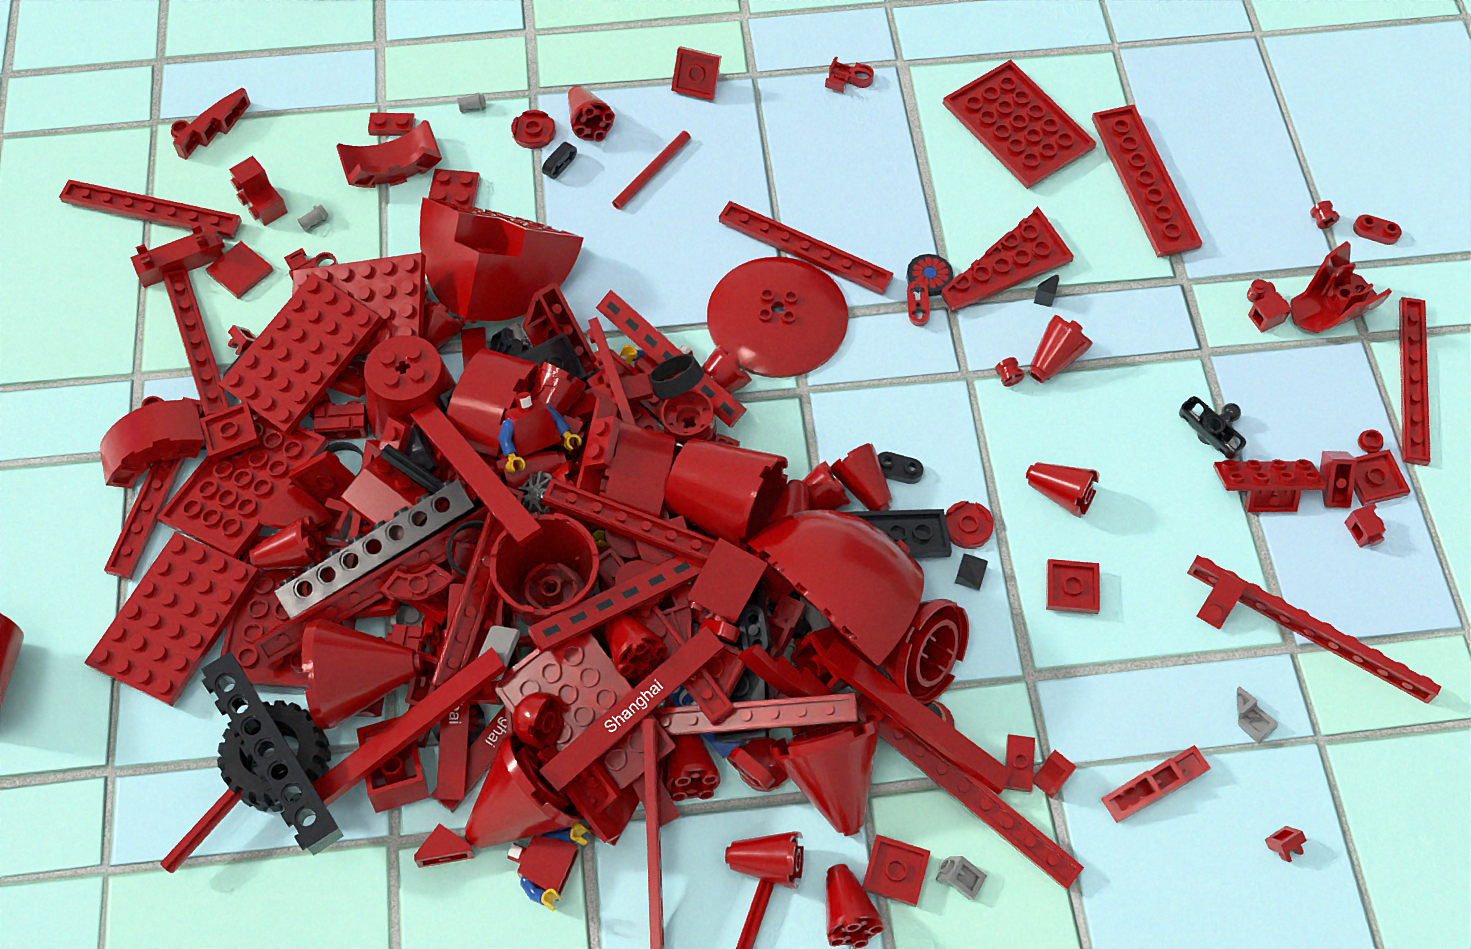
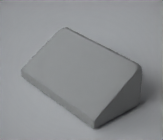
[478,626,521,681]

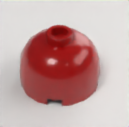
[512,692,565,750]

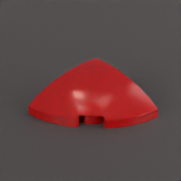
[258,484,332,529]

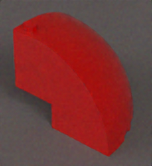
[419,197,584,324]
[747,509,924,666]

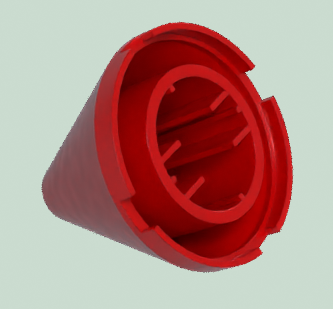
[880,599,969,704]
[302,619,423,730]
[769,715,879,836]
[464,730,584,849]

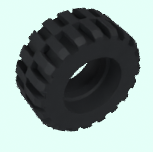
[217,700,331,812]

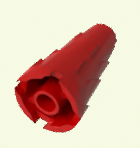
[530,361,587,451]

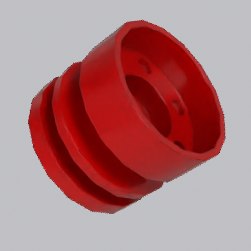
[661,389,717,452]

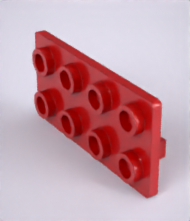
[1213,459,1327,512]

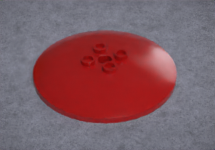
[707,257,848,378]

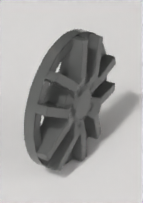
[518,471,556,515]

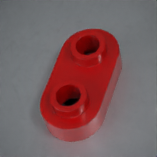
[1353,214,1402,245]

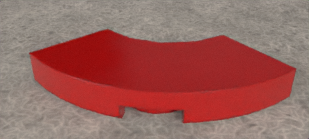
[379,564,456,602]

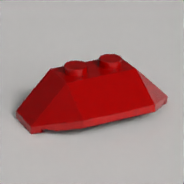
[522,281,597,374]

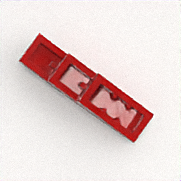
[172,88,251,160]
[566,372,653,422]
[768,593,808,659]
[738,644,834,698]
[1101,745,1211,823]

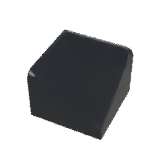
[1034,274,1060,307]
[955,553,988,590]

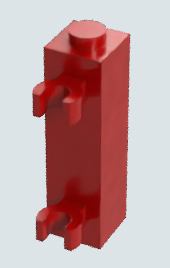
[130,223,225,288]

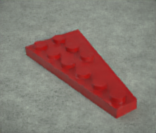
[941,206,1074,312]

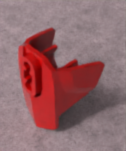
[1290,241,1392,333]

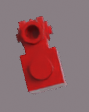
[1247,279,1292,333]

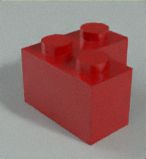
[229,155,288,226]

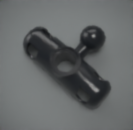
[1179,396,1246,460]

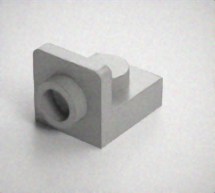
[386,606,425,629]
[936,856,987,900]

